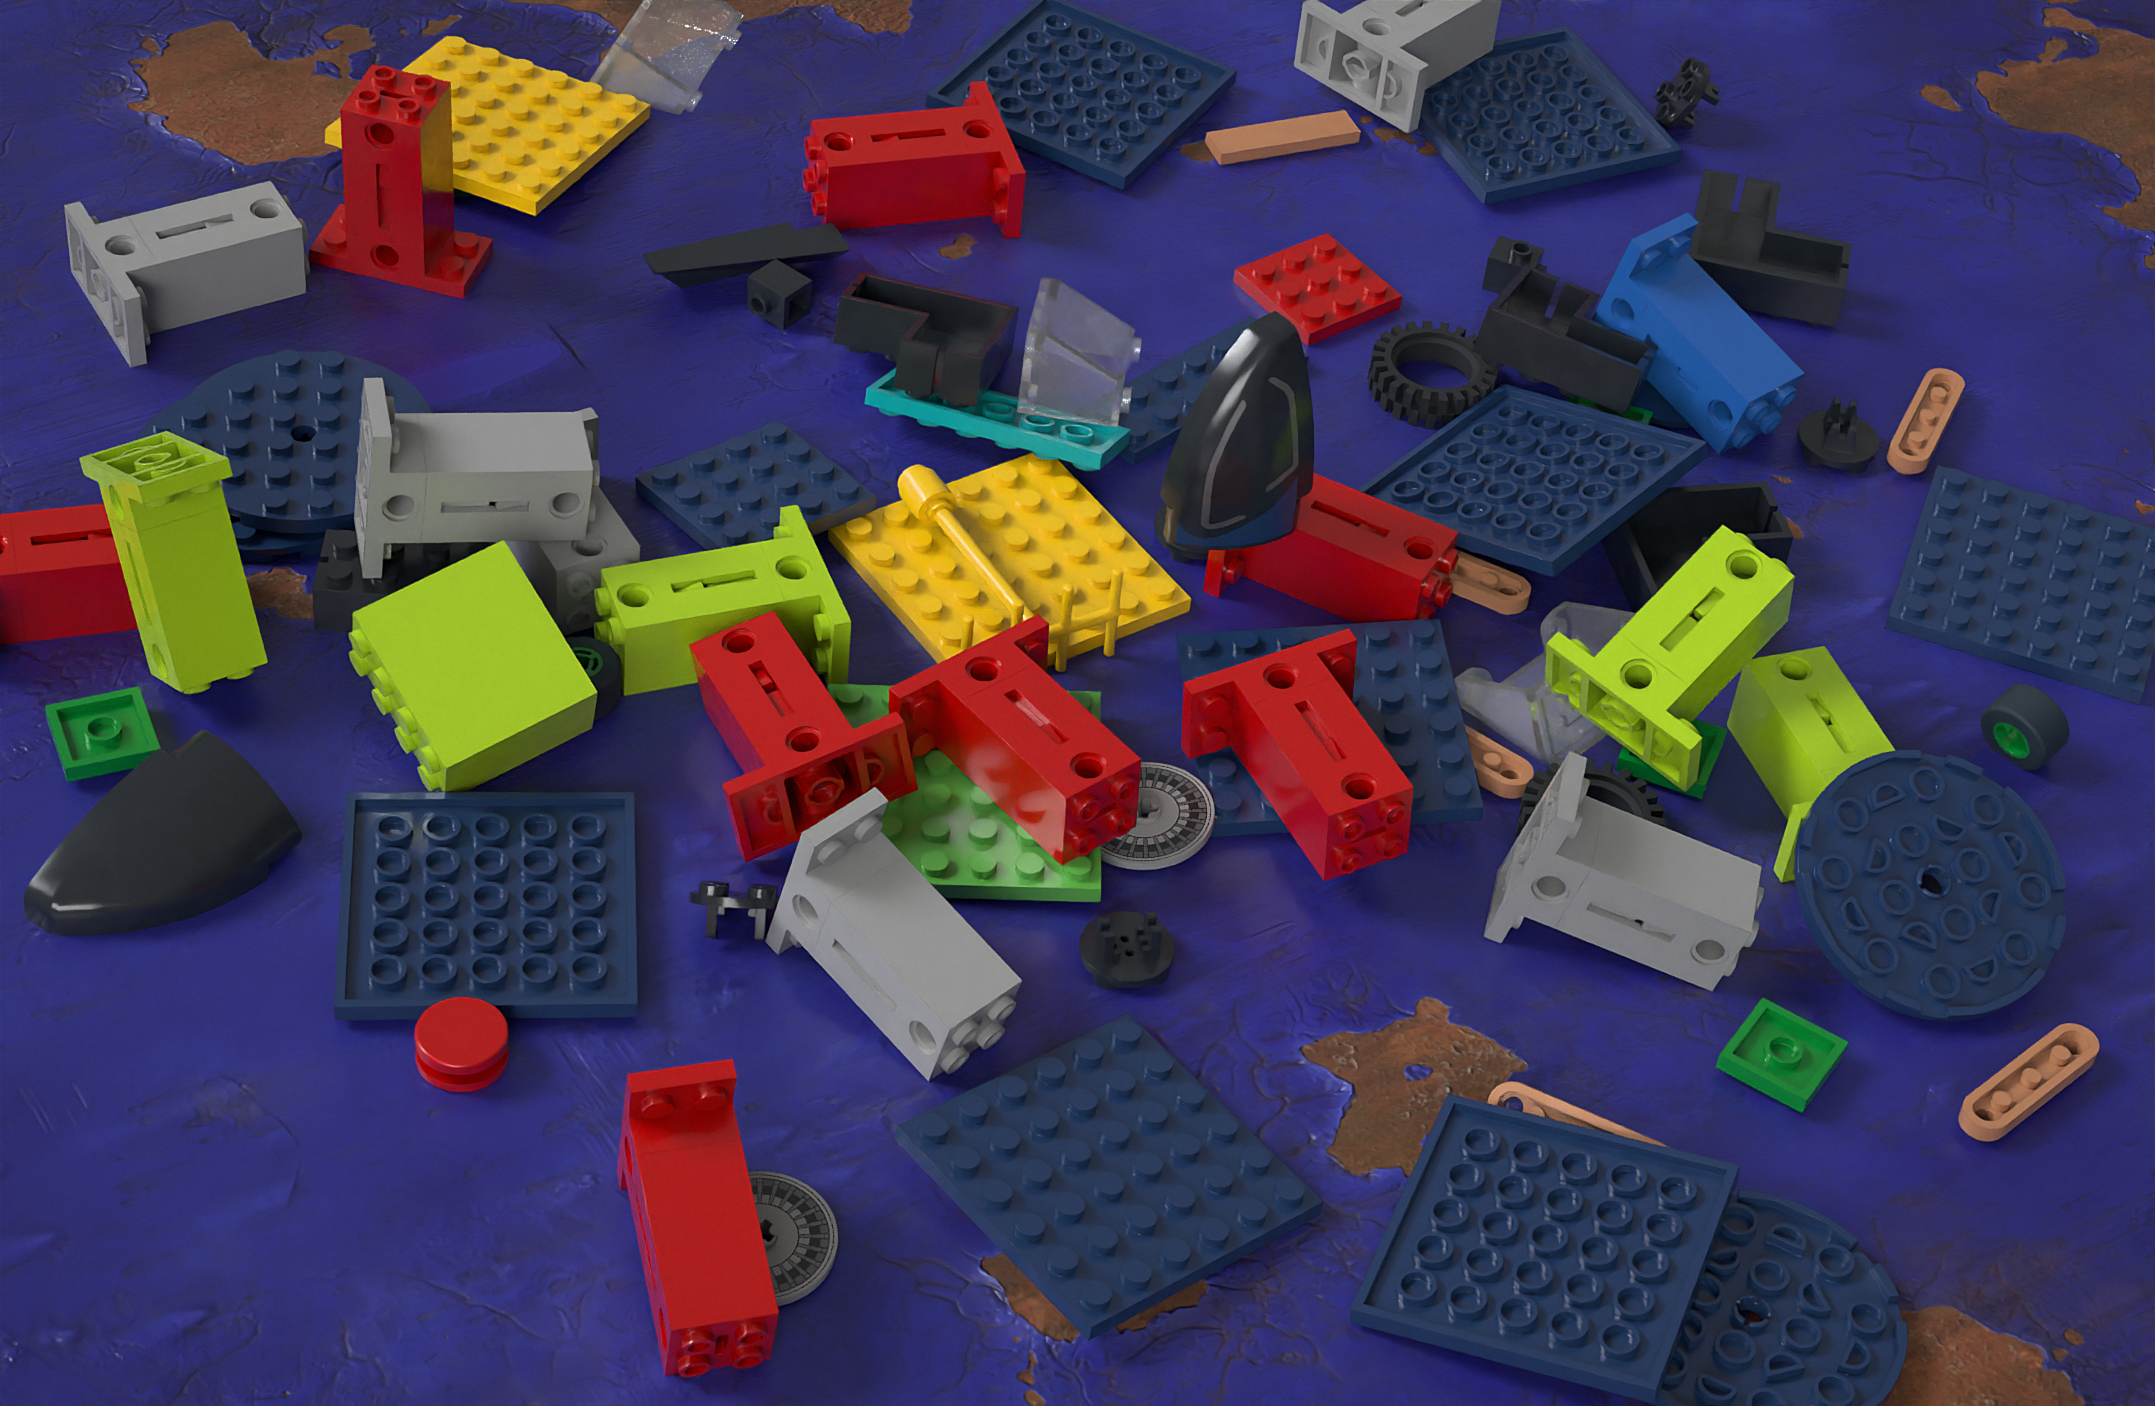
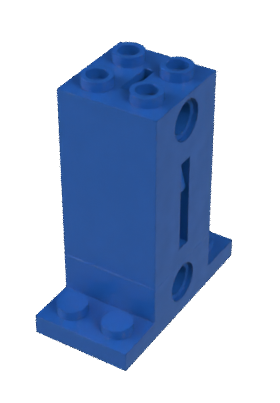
[1591,212,1805,455]

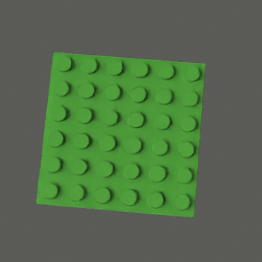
[827,684,1101,902]

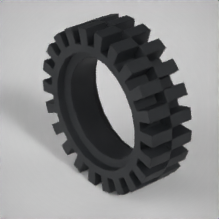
[1367,321,1499,429]
[1516,759,1665,836]

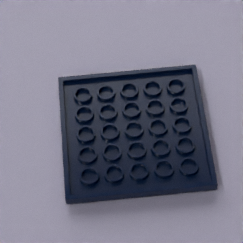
[926,0,1237,190]
[1418,26,1682,205]
[1358,383,1708,577]
[1884,465,2155,705]
[1176,619,1484,837]
[334,792,638,1020]
[894,1014,1323,1341]
[1350,1094,1740,1404]

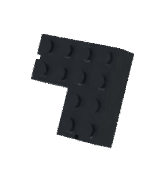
[1687,168,1852,327]
[1472,265,1658,415]
[833,272,1020,408]
[1601,481,1794,616]
[312,529,507,632]

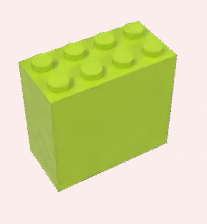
[349,540,598,792]

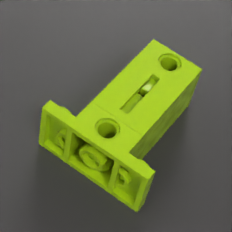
[79,431,268,694]
[594,505,851,696]
[1544,525,1795,792]
[1727,646,1895,883]

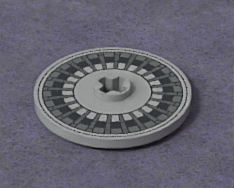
[1101,762,1215,870]
[748,1171,838,1306]

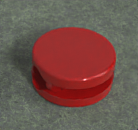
[414,997,509,1093]

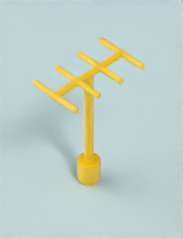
[898,464,1123,672]

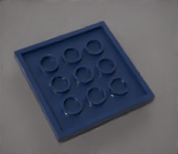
[635,421,877,551]

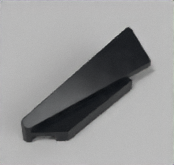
[644,222,850,288]

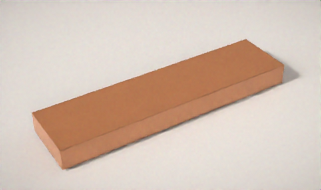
[1205,110,1361,165]

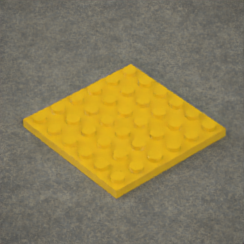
[325,36,651,216]
[828,452,1191,667]

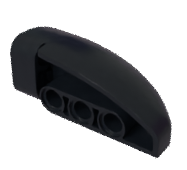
[23,730,302,935]

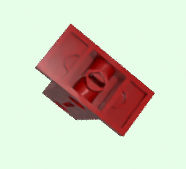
[309,64,493,299]
[803,81,1026,239]
[1203,472,1460,623]
[0,503,138,645]
[689,610,918,863]
[889,614,1141,866]
[1181,628,1414,881]
[617,1059,779,1378]

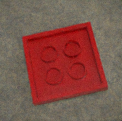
[1233,233,1402,346]

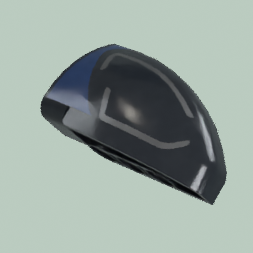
[1160,310,1314,550]

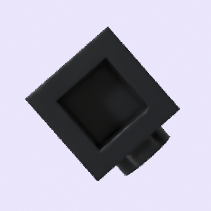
[1482,236,1547,294]
[747,259,812,330]

